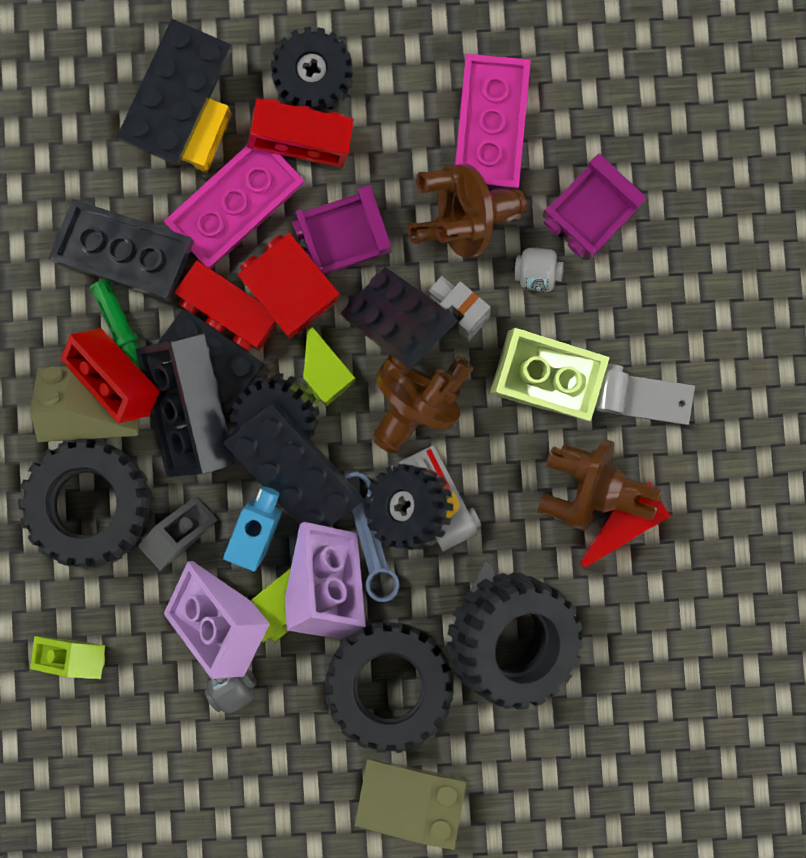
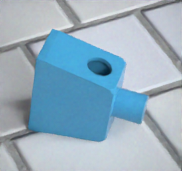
[223,486,282,572]

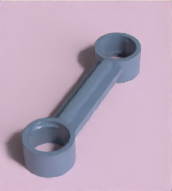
[345,472,399,602]

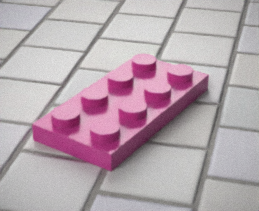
[455,54,531,190]
[164,146,305,269]

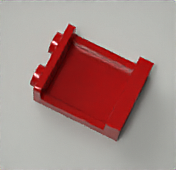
[237,233,341,340]

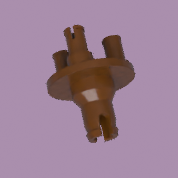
[408,164,527,258]
[373,355,474,454]
[538,439,662,531]

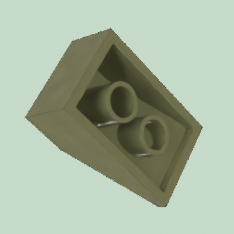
[30,366,140,442]
[355,759,467,850]

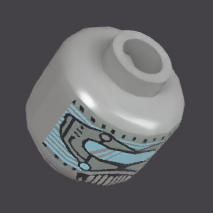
[515,248,564,292]

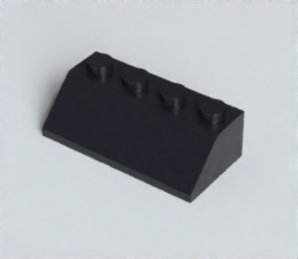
[135,334,235,477]

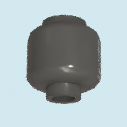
[205,669,257,714]

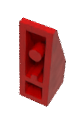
[578,481,671,568]

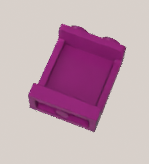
[542,153,647,260]
[292,185,392,275]

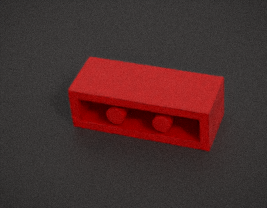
[247,98,354,168]
[174,260,278,352]
[60,328,160,424]

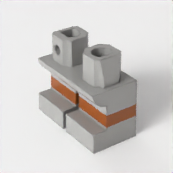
[429,276,491,342]

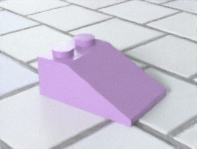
[285,522,366,639]
[164,561,269,679]

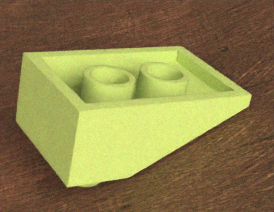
[489,328,609,421]

